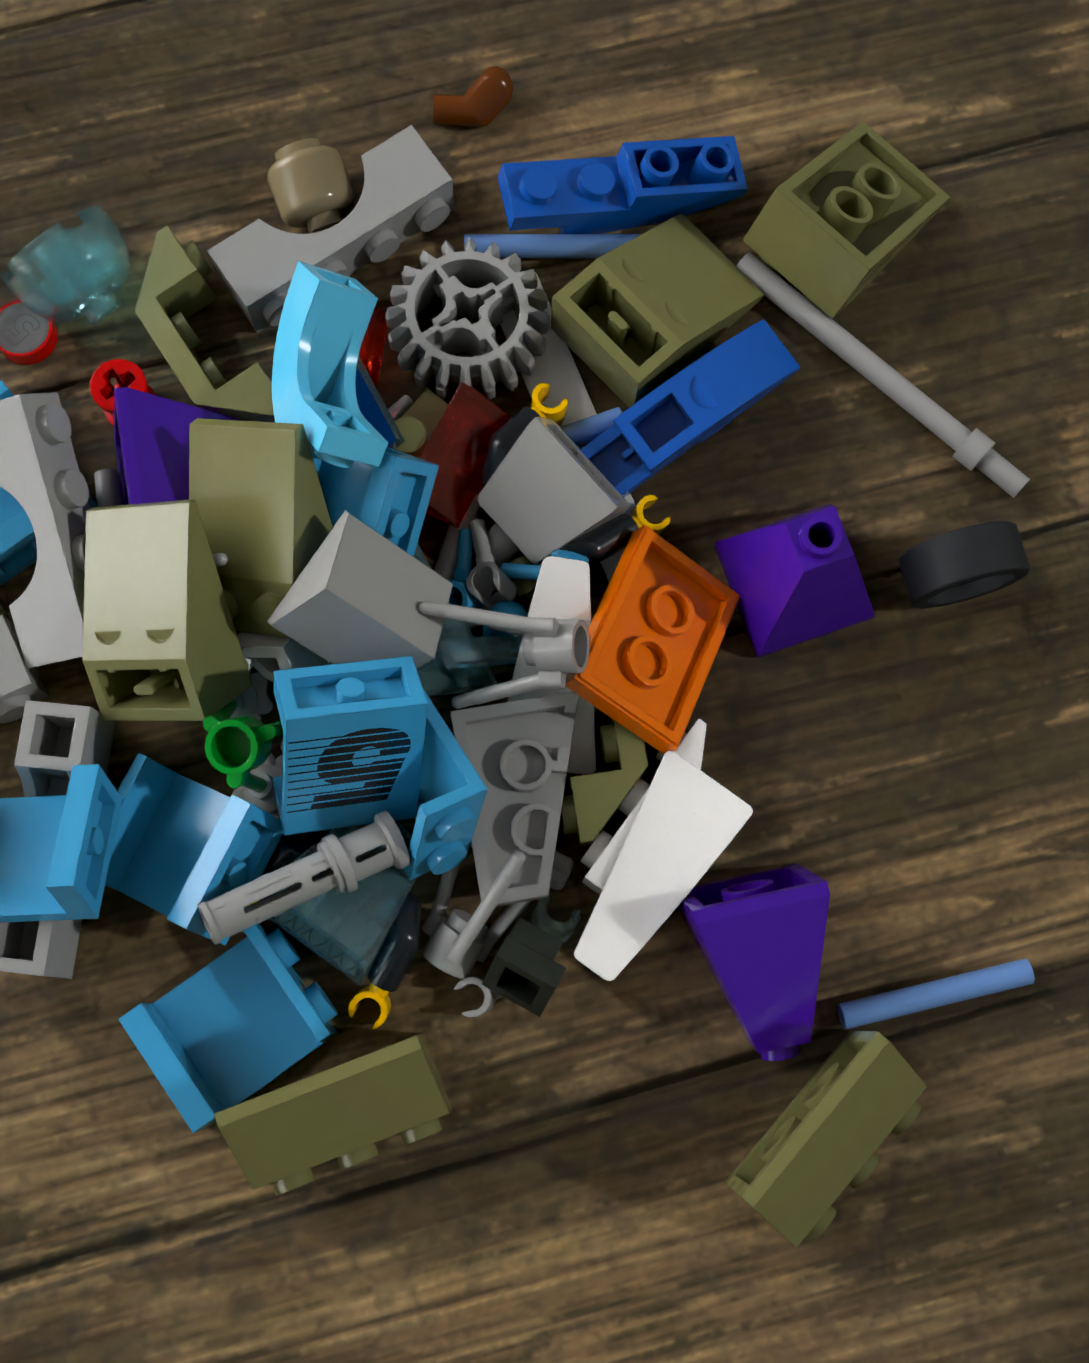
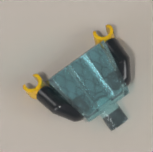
[241,820,421,1029]

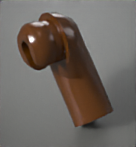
[433,66,513,127]

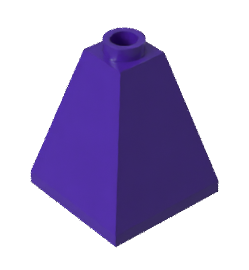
[114,387,243,505]
[714,504,875,658]
[678,864,830,1061]

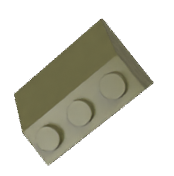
[725,1031,927,1248]
[214,1034,452,1195]

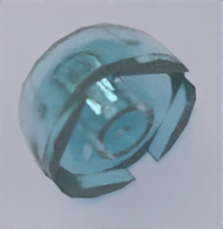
[1,205,131,325]

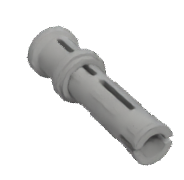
[197,810,410,945]

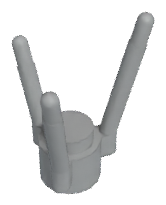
[419,601,590,709]
[421,851,531,979]

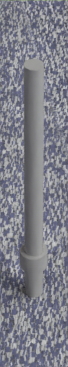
[736,252,1030,498]

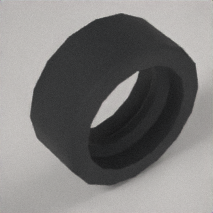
[899,520,1030,609]

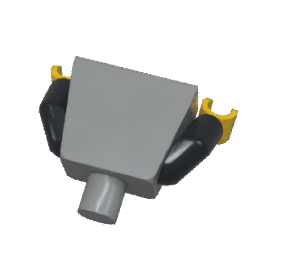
[477,383,670,569]

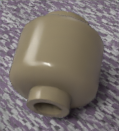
[267,138,355,233]

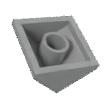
[267,510,453,669]

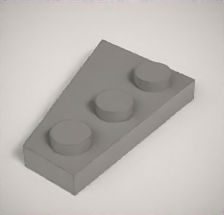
[450,692,579,907]

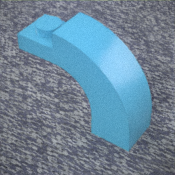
[272,261,388,468]

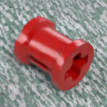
[90,359,156,427]

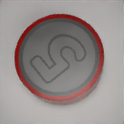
[0,300,58,365]

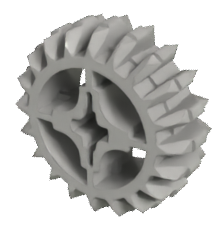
[385,237,550,404]

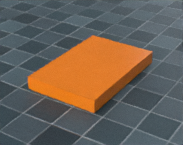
[565,525,740,754]

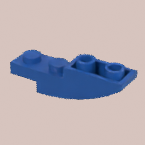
[497,136,748,234]
[581,319,801,498]

